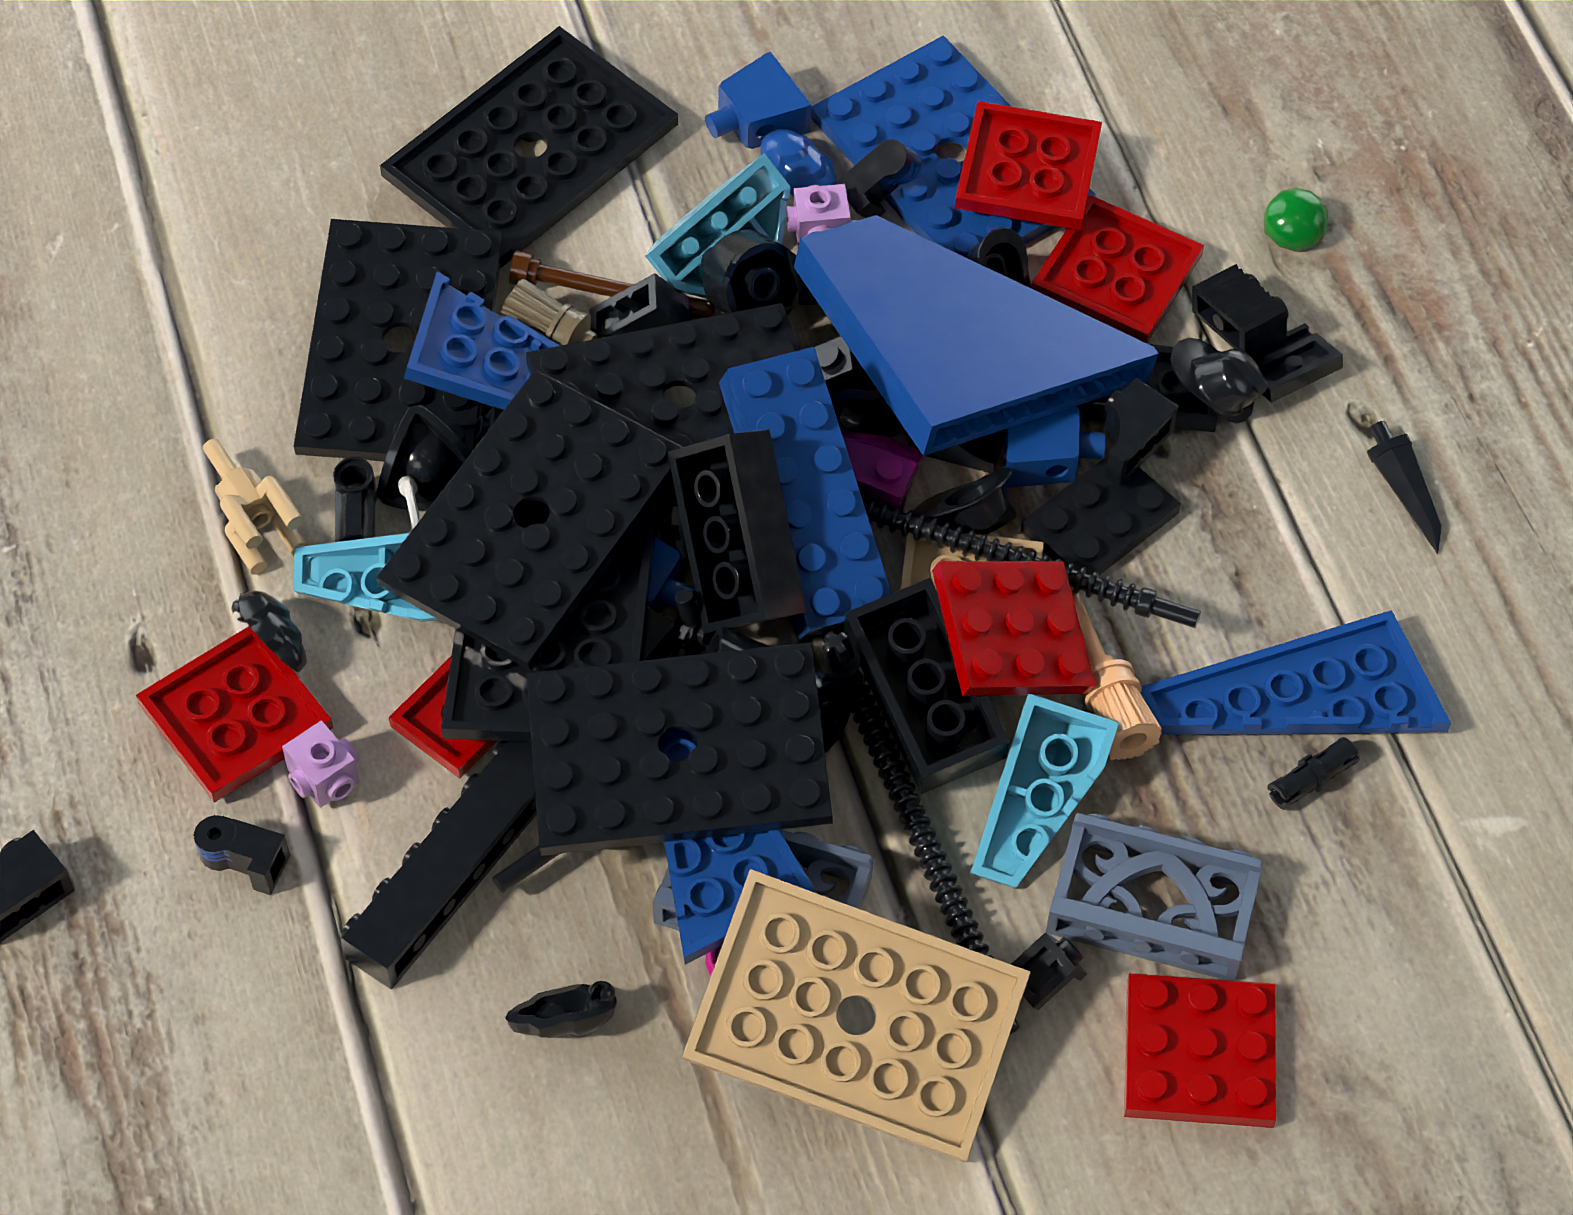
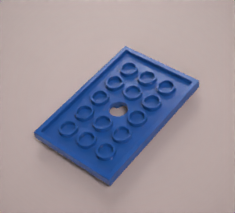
[811,35,1096,258]

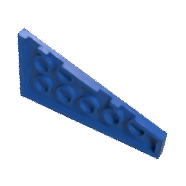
[403,271,559,410]
[1140,610,1451,735]
[659,730,815,965]

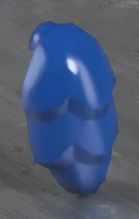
[760,129,837,196]

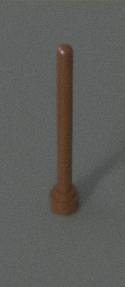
[509,250,715,317]

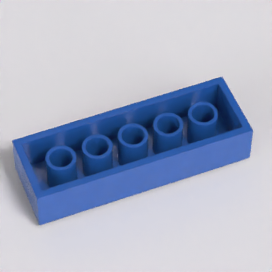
[719,347,892,641]

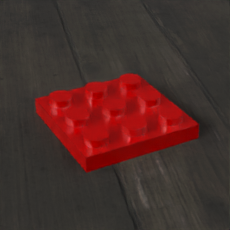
[955,101,1102,230]
[1031,194,1204,343]
[932,561,1096,696]
[136,626,333,803]
[1124,973,1276,1128]

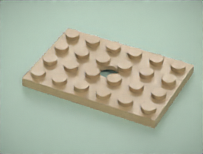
[681,869,1030,1162]

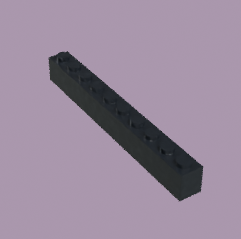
[341,607,676,990]

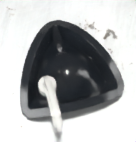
[377,405,471,529]

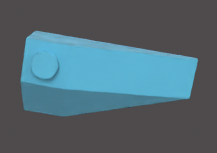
[293,533,439,622]
[970,693,1119,889]

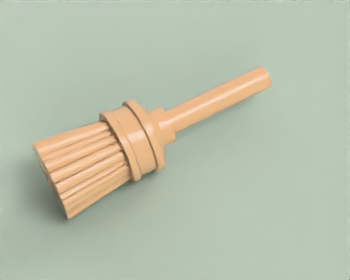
[1071,589,1162,760]

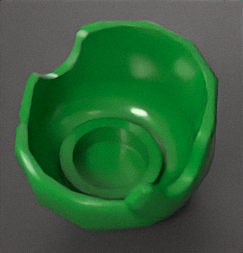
[1264,187,1328,252]

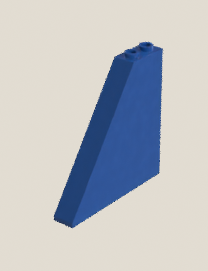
[794,215,1159,456]

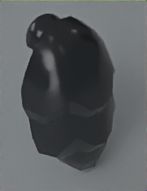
[830,384,904,438]
[231,590,307,672]
[505,981,617,1038]

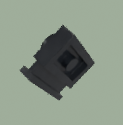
[1251,323,1343,403]

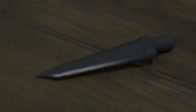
[1367,421,1442,555]

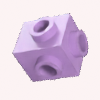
[786,184,851,242]
[282,720,359,808]

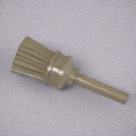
[499,279,598,346]

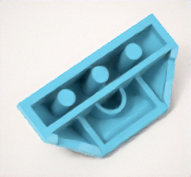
[645,153,791,299]

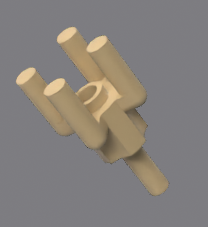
[203,439,308,575]

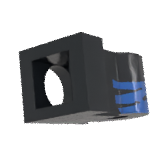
[835,139,921,218]
[193,815,291,895]

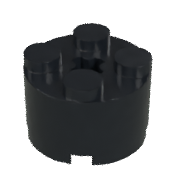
[701,229,803,316]

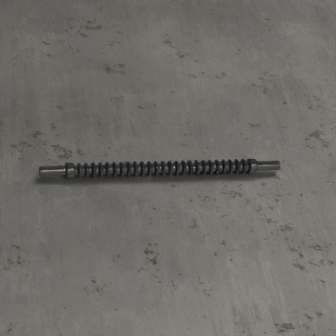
[861,494,1201,628]
[822,629,1020,1034]

